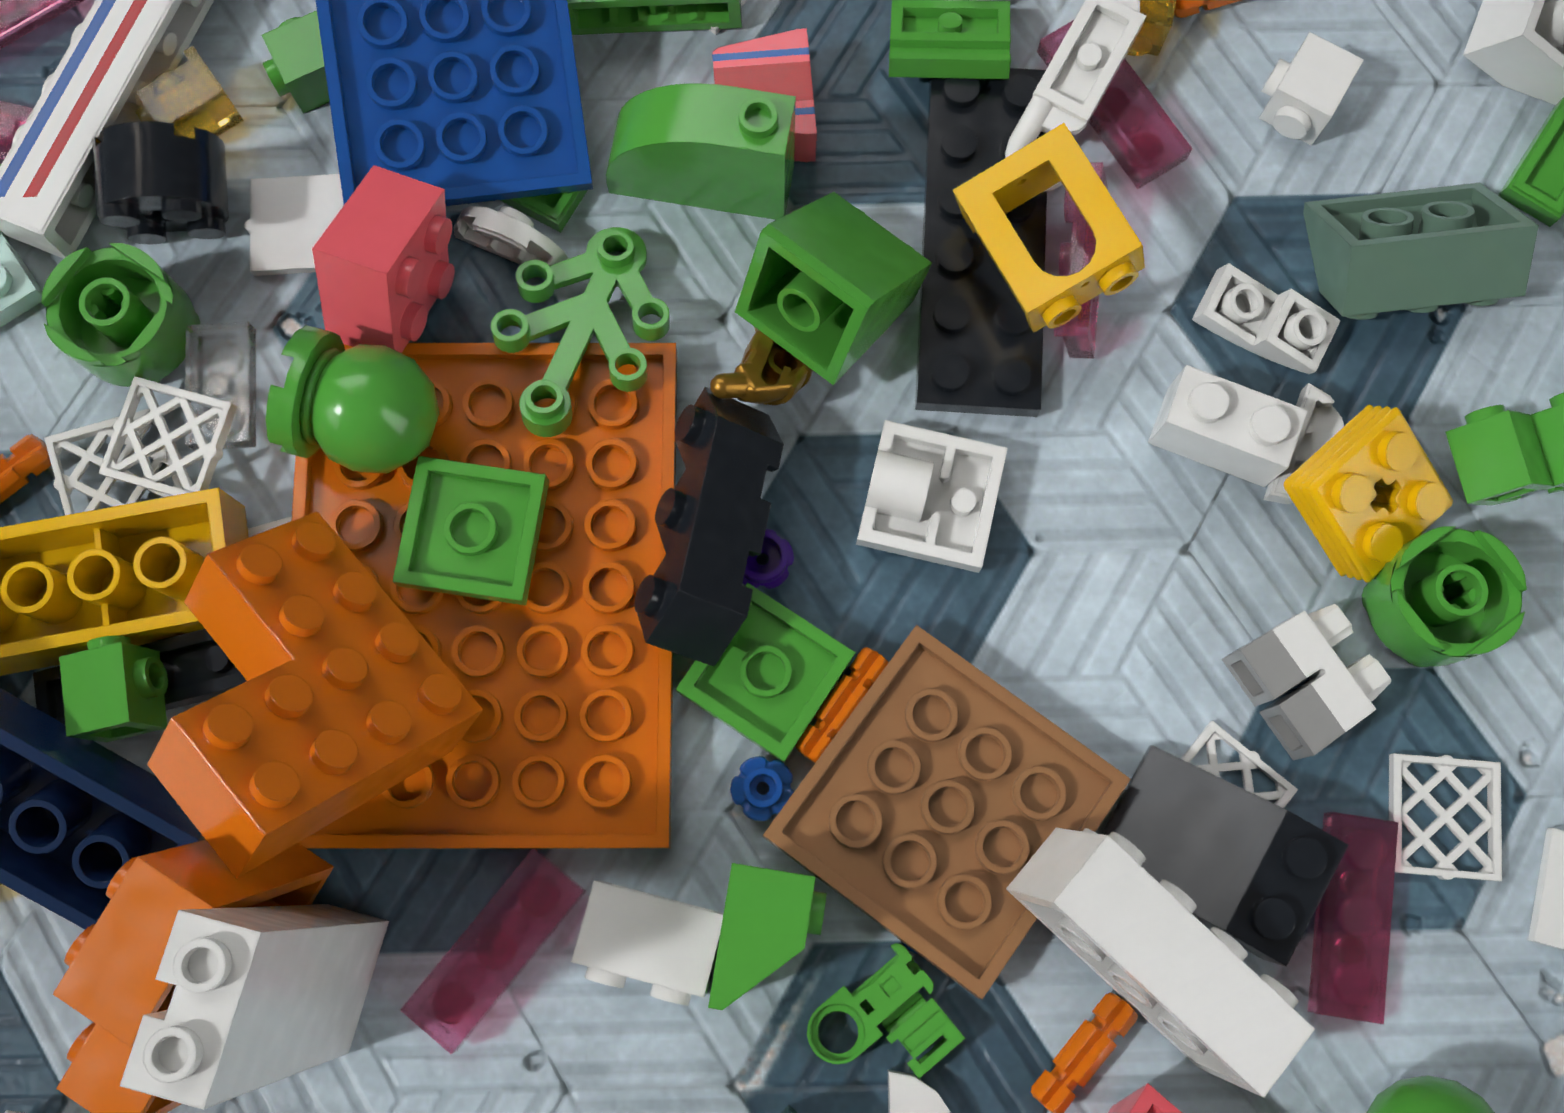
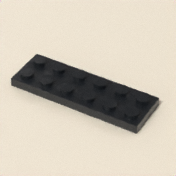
[915,68,1047,417]

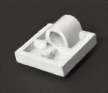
[856,420,1008,573]

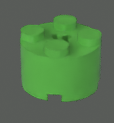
[41,243,200,387]
[1361,526,1527,667]

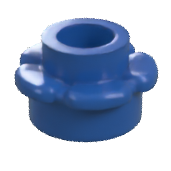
[730,756,794,821]

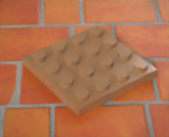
[762,625,1131,999]

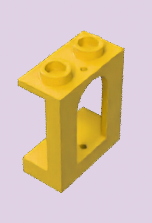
[953,123,1145,333]

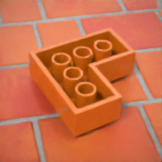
[147,511,483,879]
[53,840,334,1113]

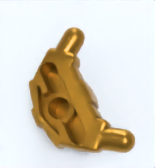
[710,327,813,405]

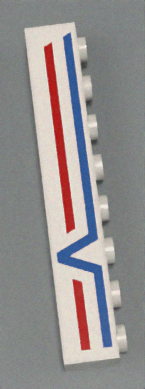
[0,0,214,259]

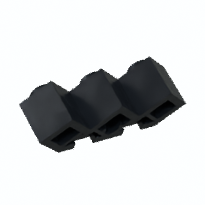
[634,387,784,667]

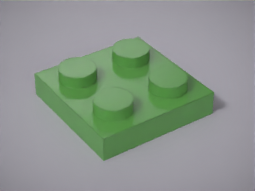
[392,456,550,605]
[676,583,856,763]

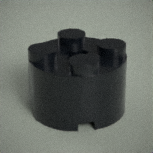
[93,121,229,245]

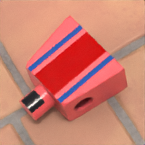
[712,28,817,162]

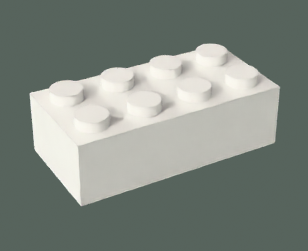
[1006,828,1315,1098]

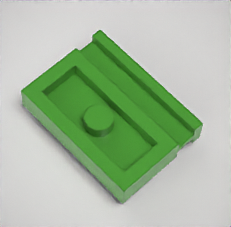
[889,0,1011,79]

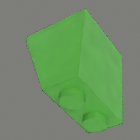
[735,192,932,386]

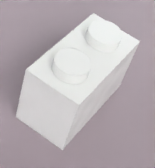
[1148,365,1308,487]
[571,881,724,1006]

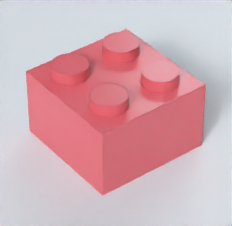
[312,165,455,353]

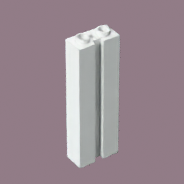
[120,904,389,1110]

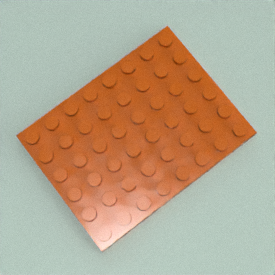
[291,343,678,849]

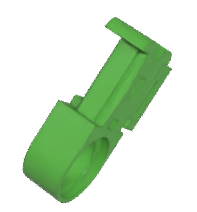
[807,943,965,1078]

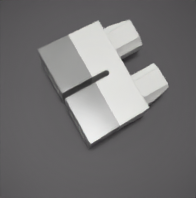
[1222,604,1391,761]

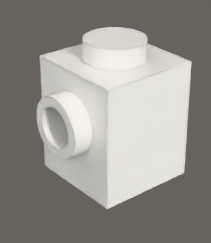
[1259,32,1364,146]

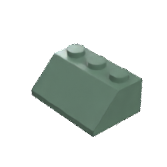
[1303,182,1539,320]

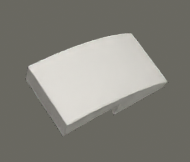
[1192,263,1341,374]

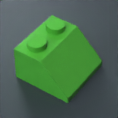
[708,863,827,1010]

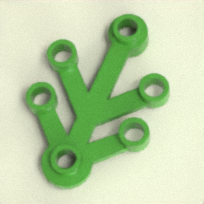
[491,227,670,437]

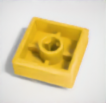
[1283,405,1453,583]

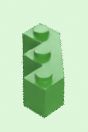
[1445,392,1564,506]

